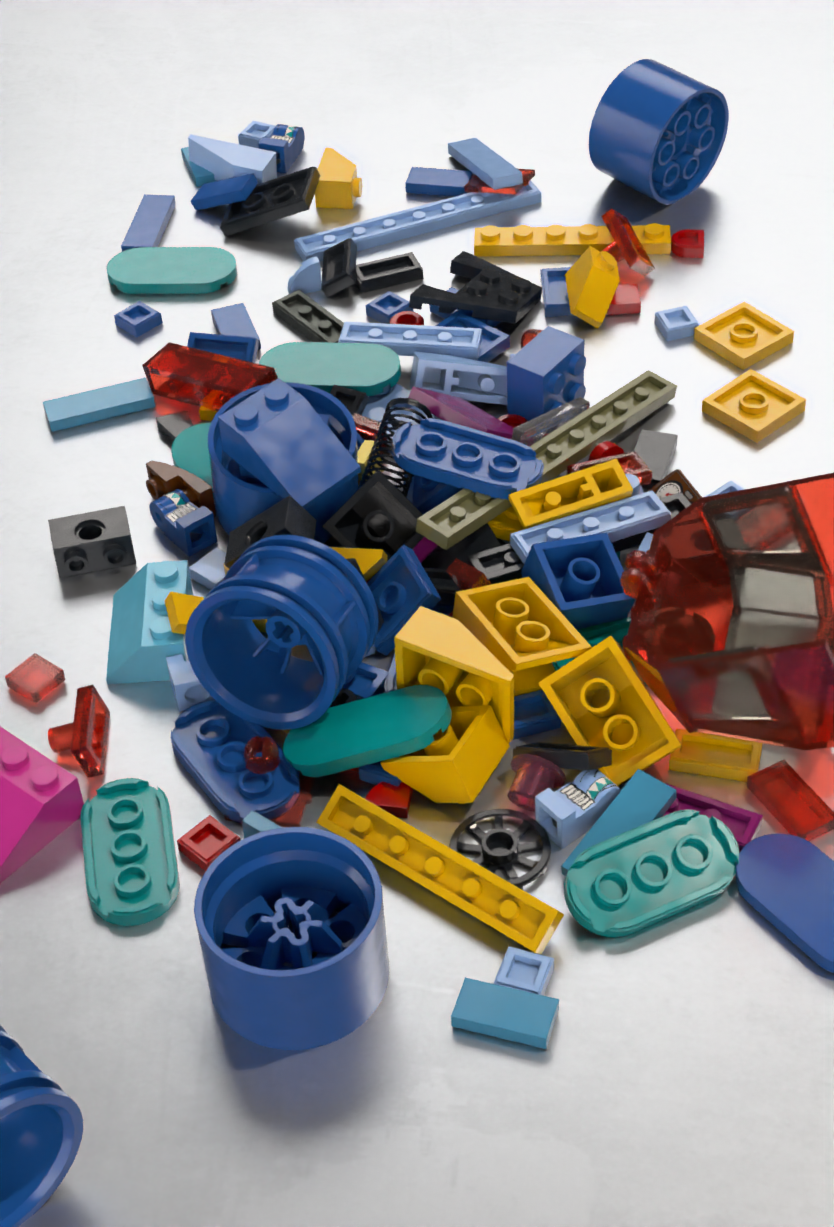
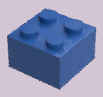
[506,326,586,435]
[521,532,636,630]

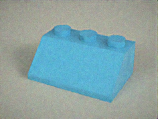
[106,560,193,685]

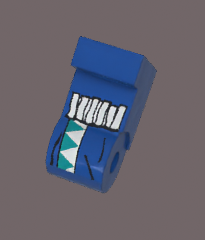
[258,124,305,174]
[149,489,218,557]

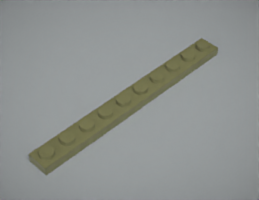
[416,370,677,550]

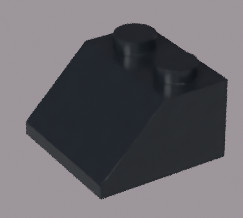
[322,470,424,577]

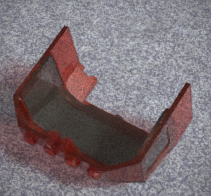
[620,472,834,750]

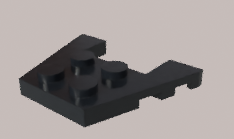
[409,251,542,324]

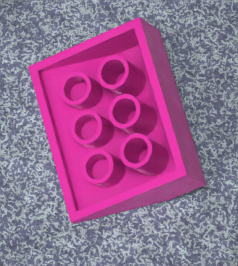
[0,726,84,884]

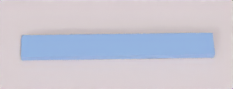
[294,177,542,262]

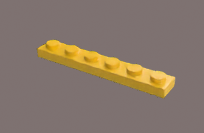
[474,223,671,257]
[316,784,564,955]

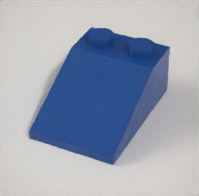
[218,378,361,510]

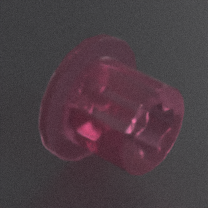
[507,754,566,812]

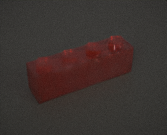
[142,342,278,412]

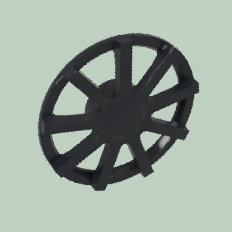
[449,809,551,890]

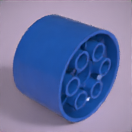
[588,59,729,205]
[208,382,358,544]
[194,827,389,1050]

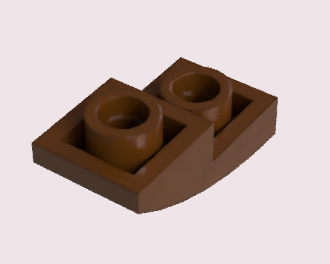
[146,460,216,517]

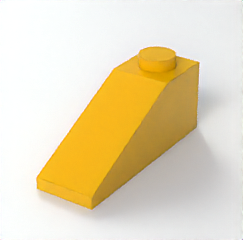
[508,458,633,529]

